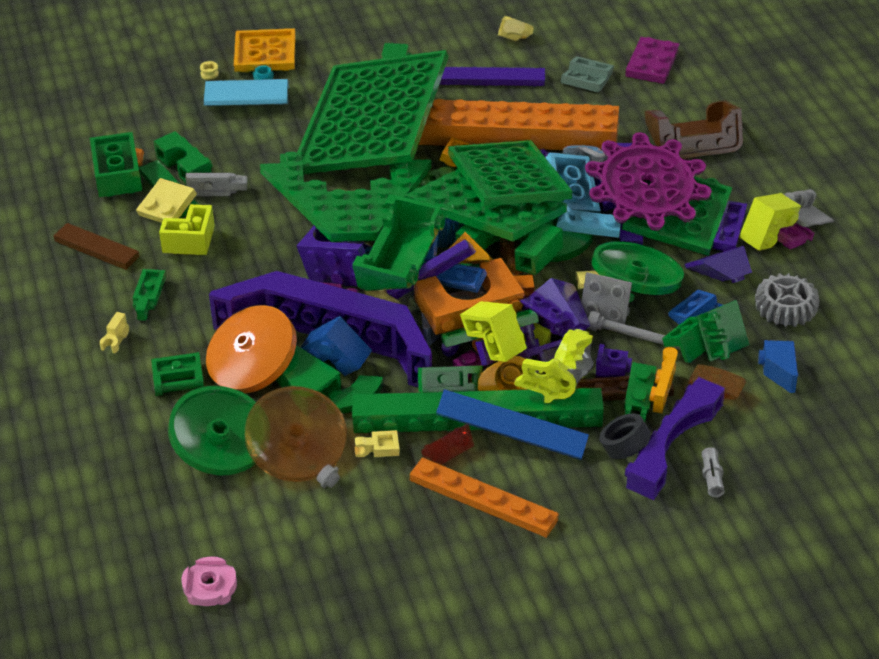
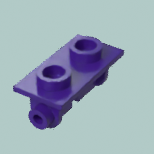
[520,295,571,335]

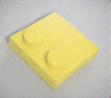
[136,178,197,223]

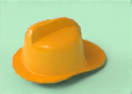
[478,356,527,391]

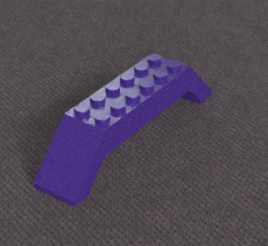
[209,271,432,388]

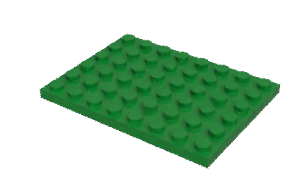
[297,50,449,175]

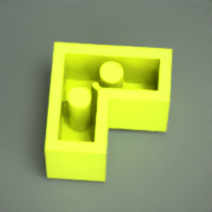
[739,193,801,250]
[159,204,215,255]
[460,301,527,362]

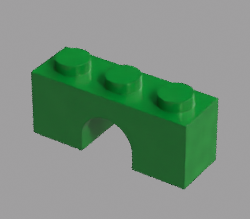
[154,131,213,184]

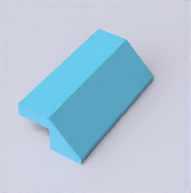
[204,79,289,106]

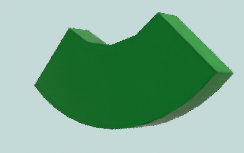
[327,375,383,415]

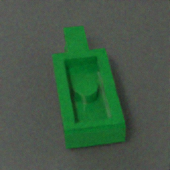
[132,269,166,321]

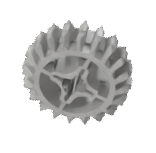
[755,273,820,328]

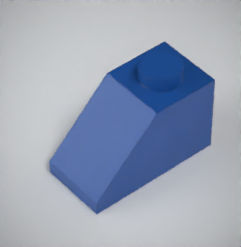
[758,340,798,393]

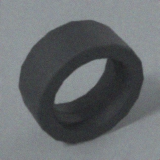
[599,413,651,459]

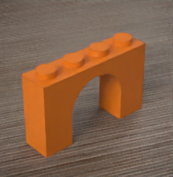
[414,258,524,335]

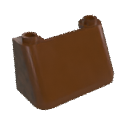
[645,100,743,159]

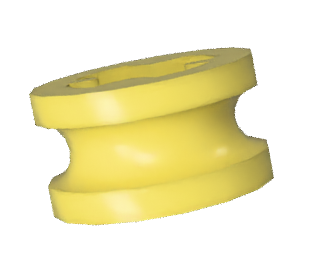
[200,61,219,80]

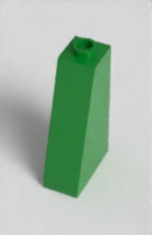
[276,345,341,417]

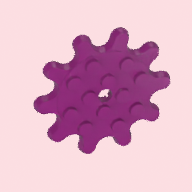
[585,132,711,231]

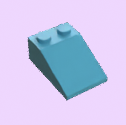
[546,152,600,213]

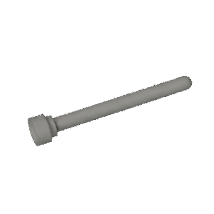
[587,311,680,349]

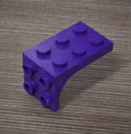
[297,226,366,287]

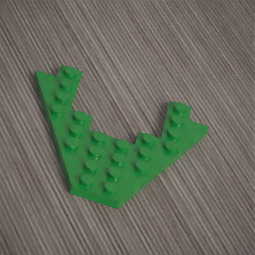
[260,152,431,242]

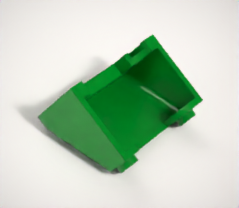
[352,194,445,291]

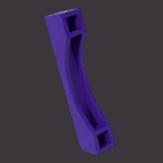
[625,377,725,500]

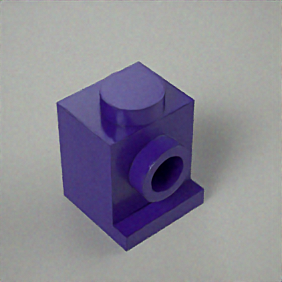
[595,344,632,378]

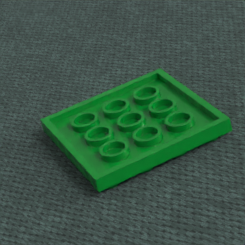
[622,176,733,256]

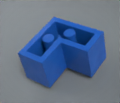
[300,316,372,376]

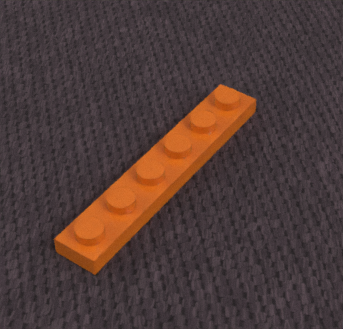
[409,458,559,538]

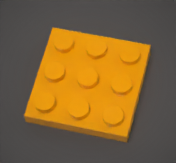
[234,28,296,72]

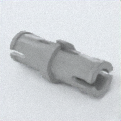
[702,448,725,497]

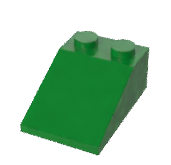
[90,132,142,197]

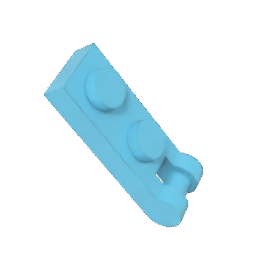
[557,206,620,238]

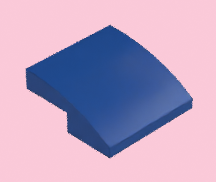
[668,290,723,325]

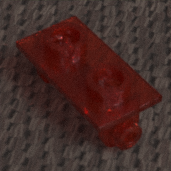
[421,424,475,465]

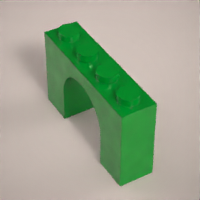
[455,224,563,275]

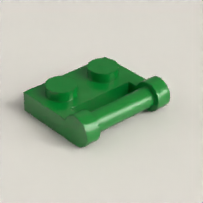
[151,352,204,396]

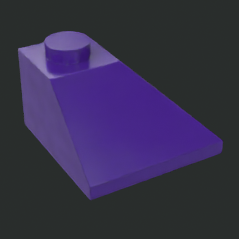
[685,246,752,283]

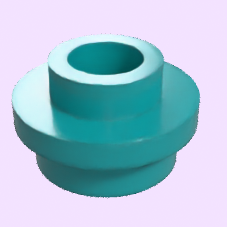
[253,66,274,80]

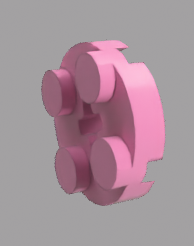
[182,557,237,606]

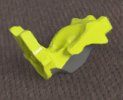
[514,329,593,404]

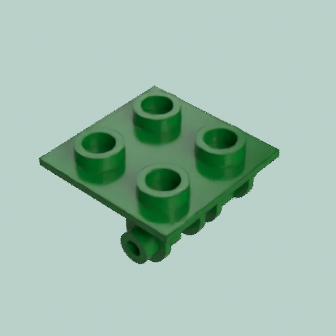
[696,300,750,362]

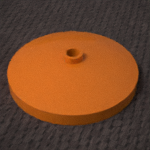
[206,305,297,394]

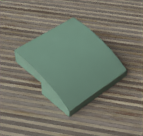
[561,56,614,92]

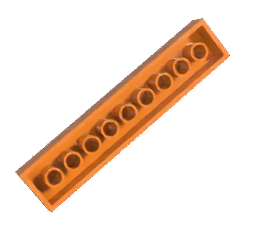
[418,99,619,150]

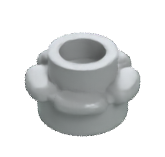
[316,464,340,488]

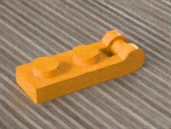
[650,347,678,414]

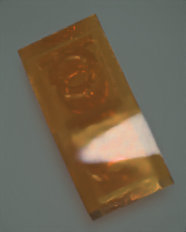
[688,364,746,400]

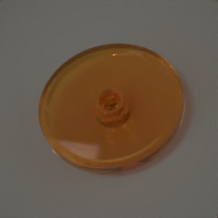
[245,386,347,482]

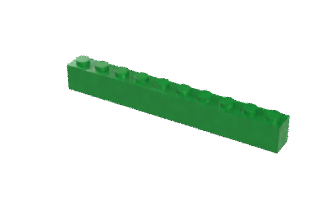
[352,388,604,433]

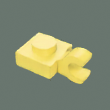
[100,312,129,353]
[355,430,399,457]

